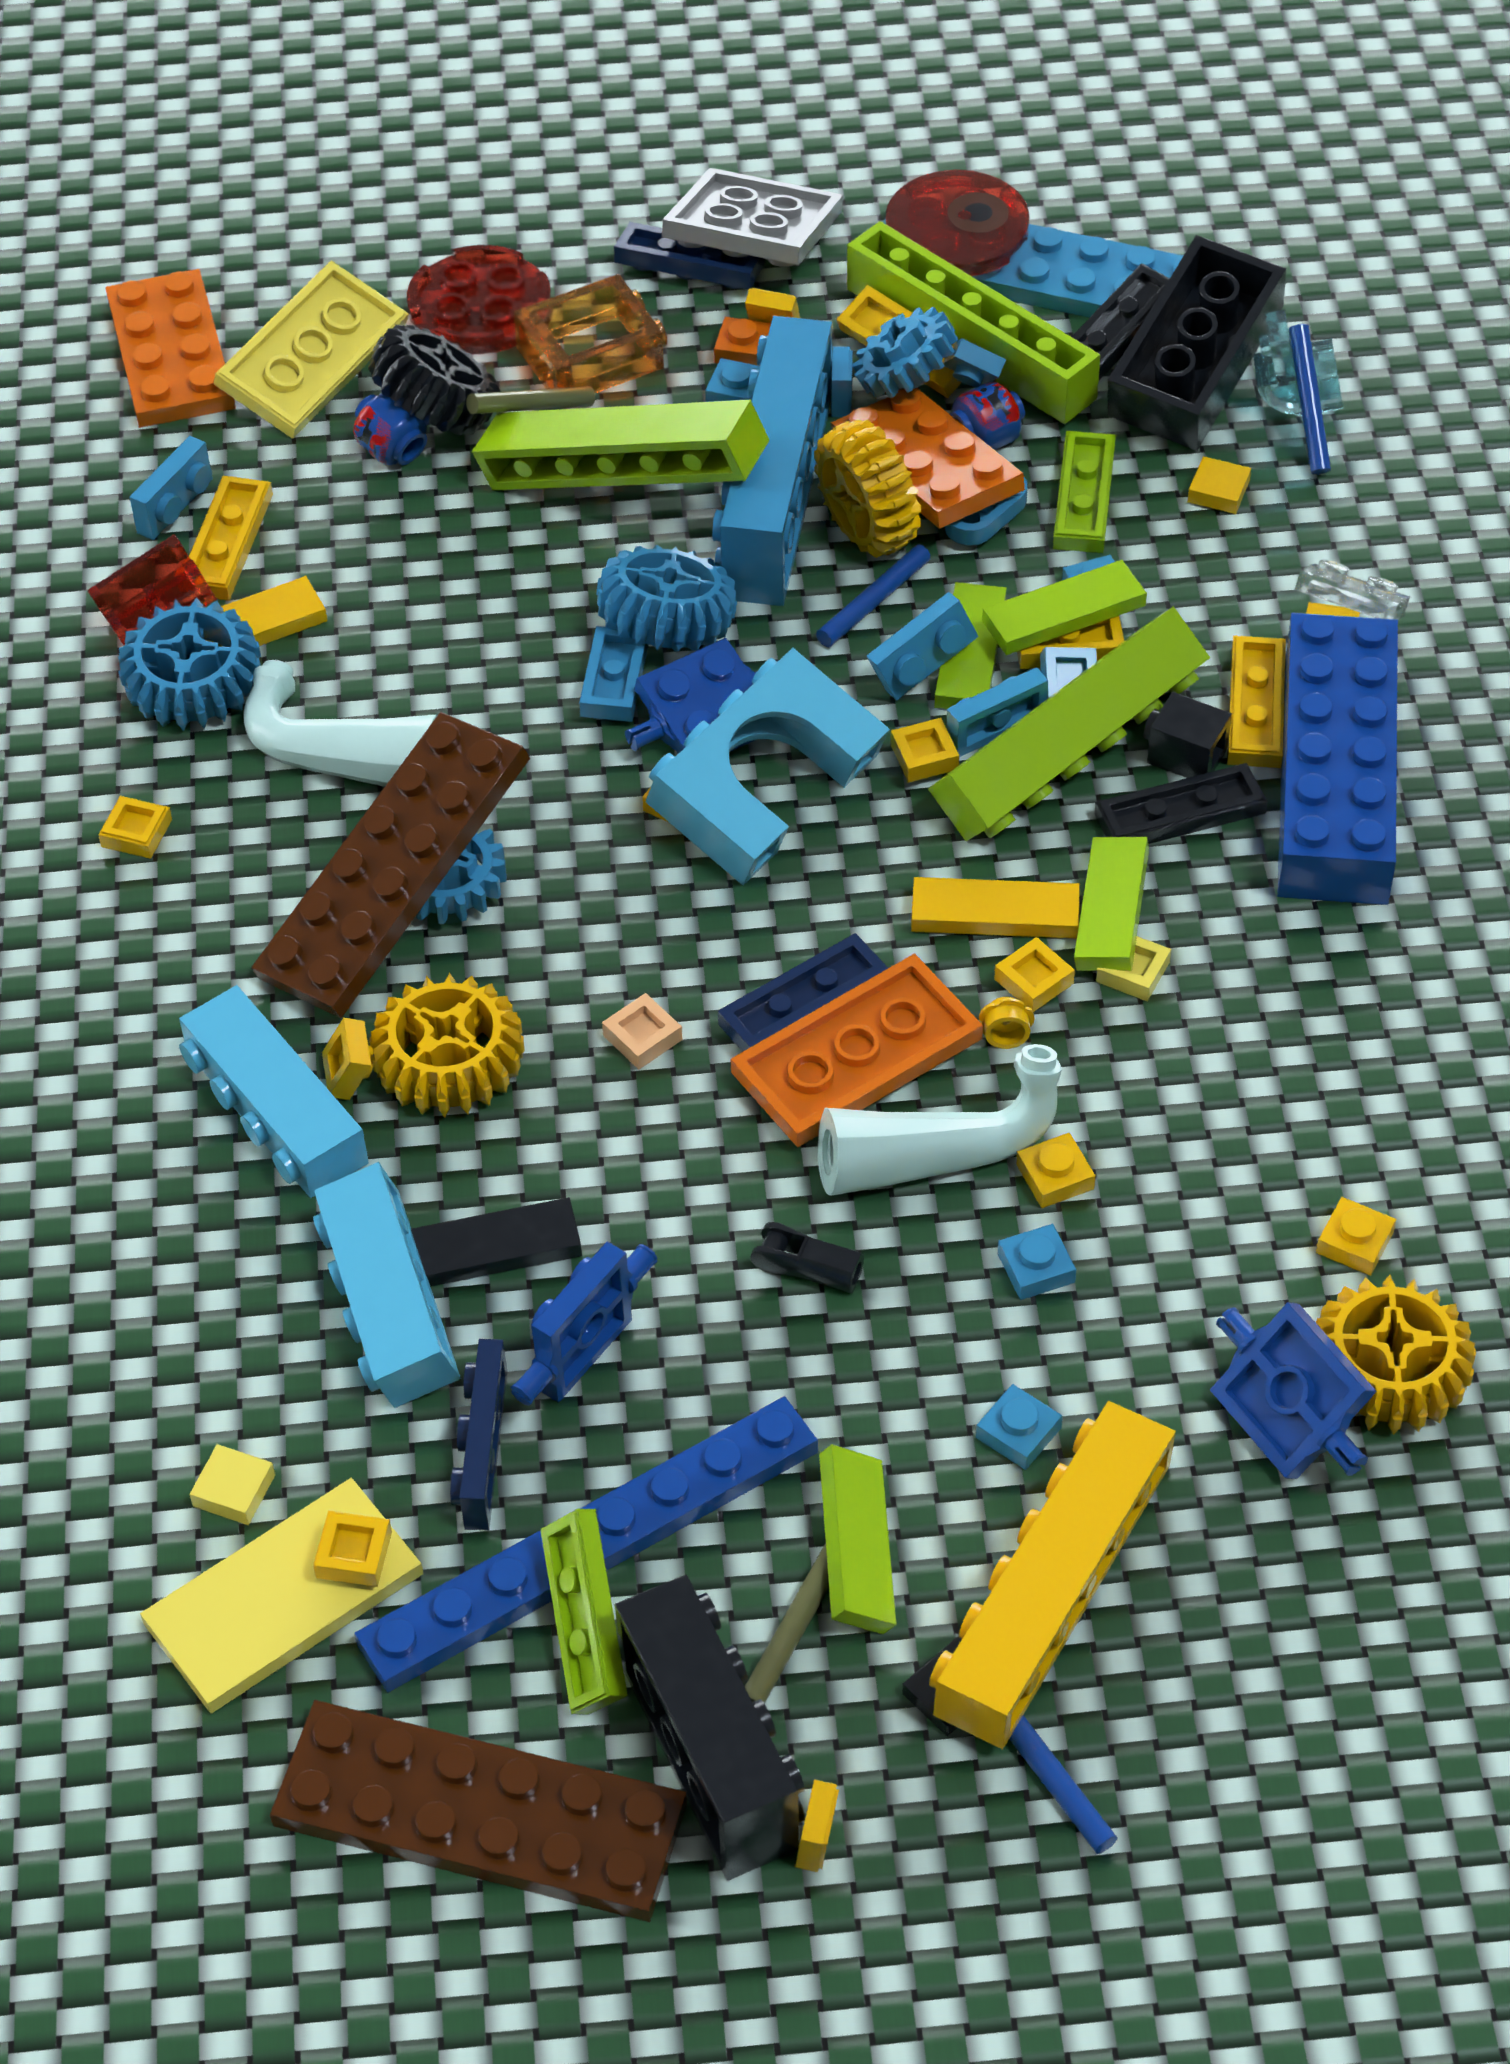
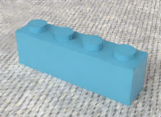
[179,985,369,1198]
[313,1162,461,1408]

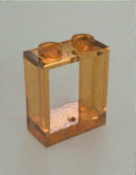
[514,274,667,393]

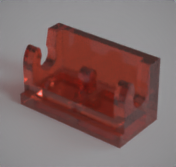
[87,534,217,646]

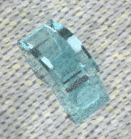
[1253,309,1343,415]

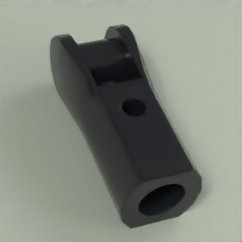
[750,1222,864,1293]

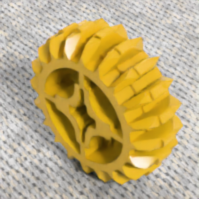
[814,419,921,558]
[369,973,525,1118]
[1316,1275,1476,1435]

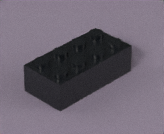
[1108,235,1286,451]
[615,1574,805,1881]

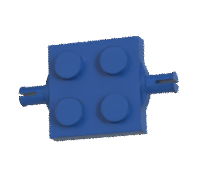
[625,638,779,754]
[511,1241,658,1406]
[1210,1302,1377,1479]

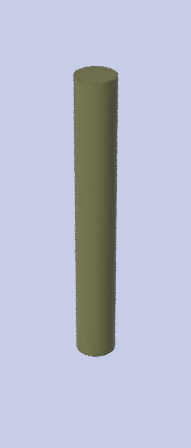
[466,386,595,414]
[745,1543,829,1703]

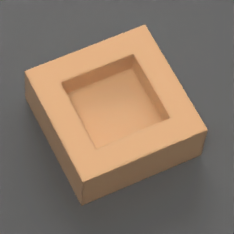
[602,993,683,1070]

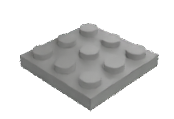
[662,168,843,267]

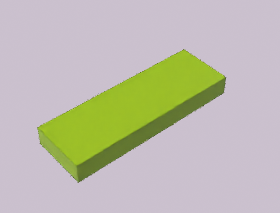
[1053,431,1116,553]
[982,560,1147,655]
[934,582,1007,709]
[1074,837,1149,971]
[819,1444,896,1634]
[541,1508,628,1714]

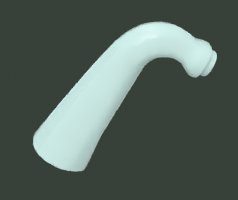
[244,660,438,786]
[818,1044,1062,1196]

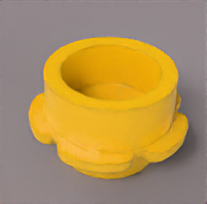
[979,997,1035,1049]

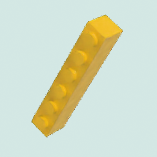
[929,1400,1176,1750]

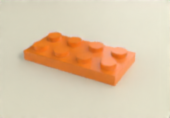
[105,268,236,428]
[830,388,1025,529]
[730,953,983,1148]

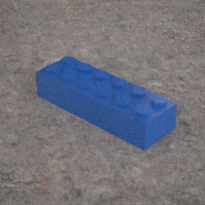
[1277,613,1398,905]

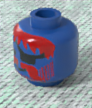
[950,382,1025,450]
[353,393,428,466]

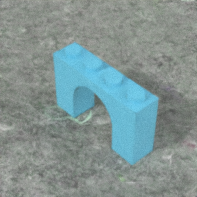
[645,648,890,885]

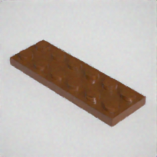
[251,712,530,1018]
[270,1700,687,1922]

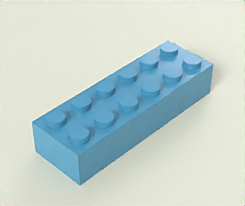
[712,316,832,606]

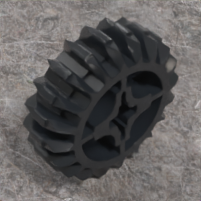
[368,325,500,435]

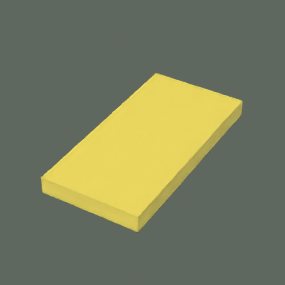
[214,260,409,439]
[140,1477,423,1714]

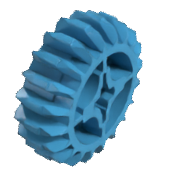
[596,545,737,652]
[118,597,261,731]

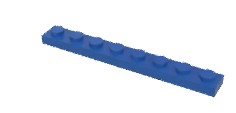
[354,1396,818,1693]

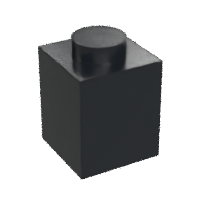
[1143,692,1232,778]

